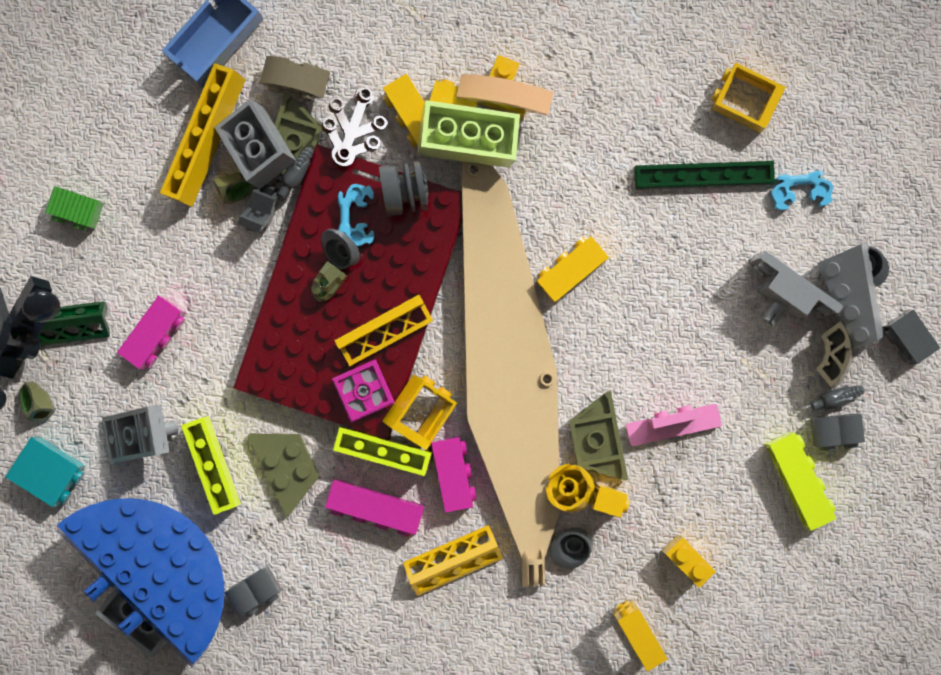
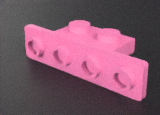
[626,404,722,446]

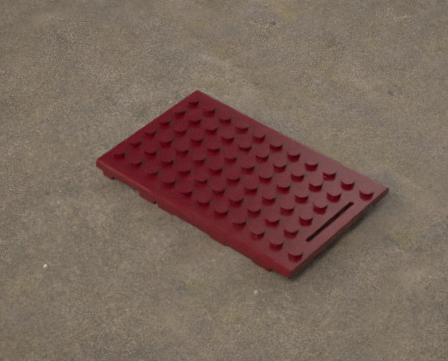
[233,144,462,440]

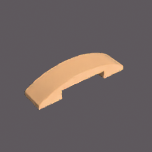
[456,74,553,116]

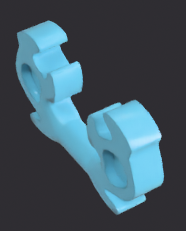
[770,171,833,211]
[338,184,375,247]

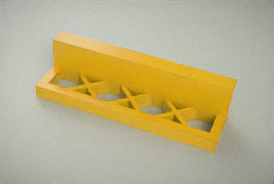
[335,295,433,366]
[403,525,504,596]

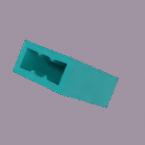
[5,436,86,507]

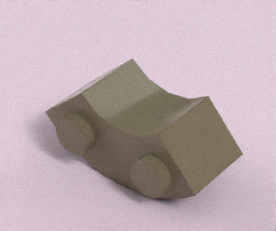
[260,56,330,101]
[816,322,853,389]

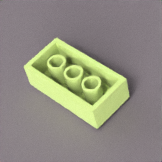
[417,100,520,168]

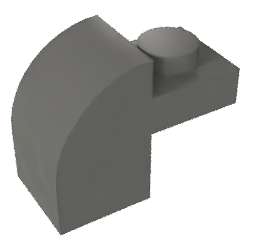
[238,184,281,233]

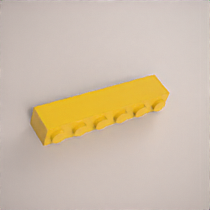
[160,63,246,207]

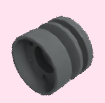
[379,160,429,217]

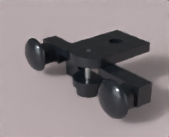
[0,276,60,410]

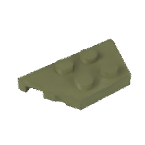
[274,92,323,177]
[568,391,628,480]
[248,433,320,516]

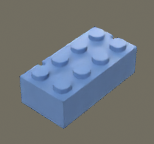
[162,0,263,88]

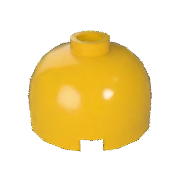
[546,464,595,512]

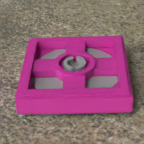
[332,359,395,422]

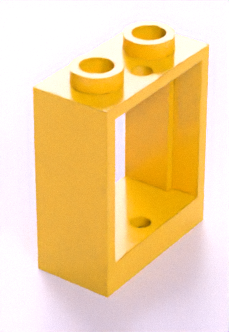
[710,62,786,133]
[382,374,457,450]
[612,601,668,672]

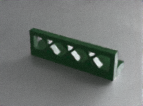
[11,301,111,346]

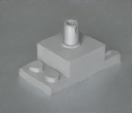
[749,250,843,327]
[102,405,179,464]

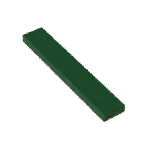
[634,161,775,190]

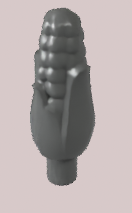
[278,147,314,198]
[811,385,865,411]

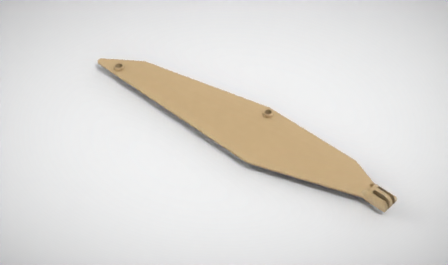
[461,161,560,588]

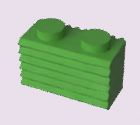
[45,186,104,231]

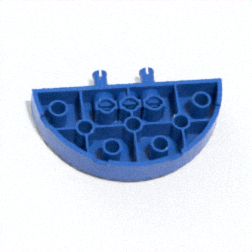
[56,498,225,668]

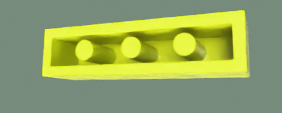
[181,416,241,515]
[333,427,432,476]
[765,432,836,531]

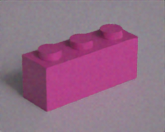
[117,295,186,370]
[432,436,477,513]

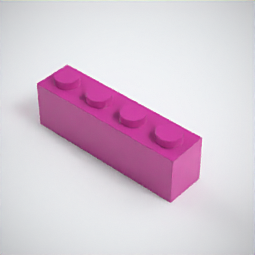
[325,479,425,537]

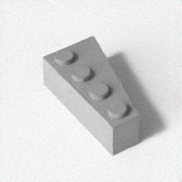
[817,241,884,349]

